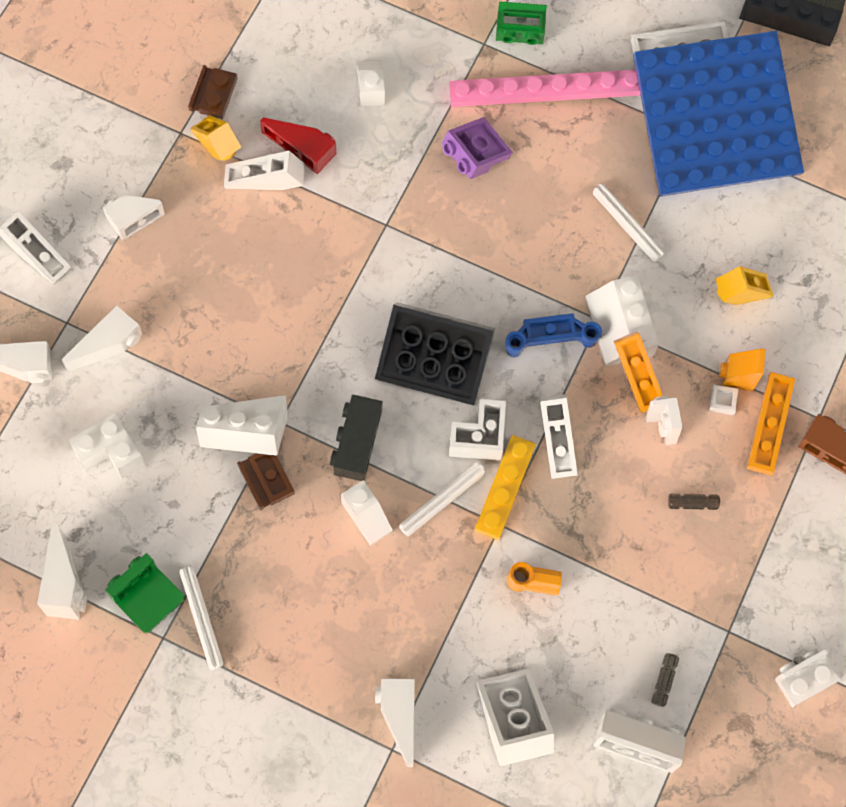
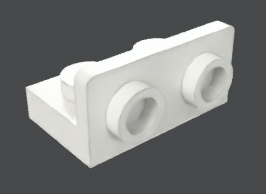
[646,396,682,445]
[775,649,840,708]

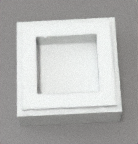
[708,384,738,415]

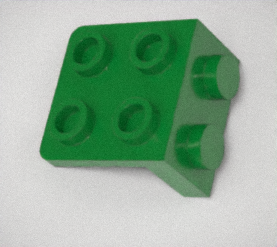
[105,553,184,634]

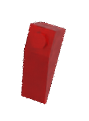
[260,117,336,174]

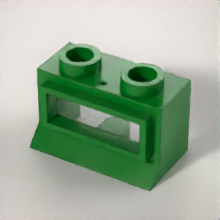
[496,1,547,45]

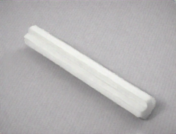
[593,183,664,262]
[400,463,486,537]
[180,566,224,670]

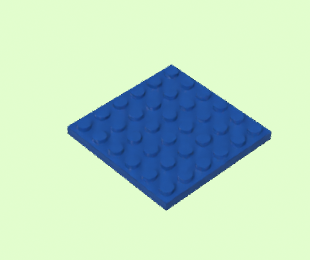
[633,31,804,197]

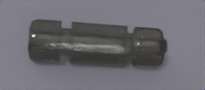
[668,493,720,510]
[651,653,679,707]

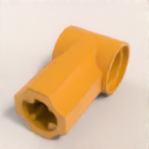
[506,562,562,596]

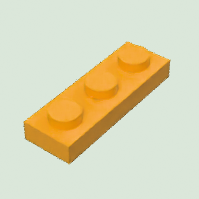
[613,331,663,413]

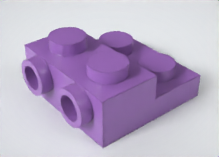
[442,117,513,179]

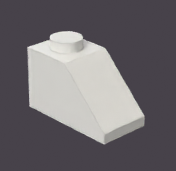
[357,61,385,107]
[103,195,165,241]
[341,480,393,546]

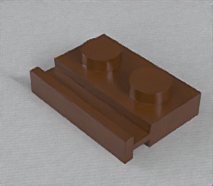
[188,65,238,120]
[237,453,295,511]

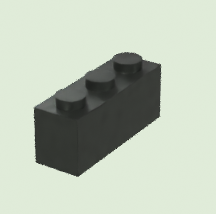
[330,394,383,481]

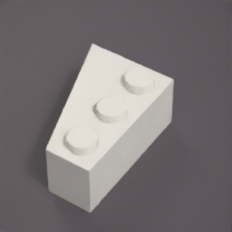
[196,395,288,455]

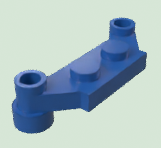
[505,313,602,357]

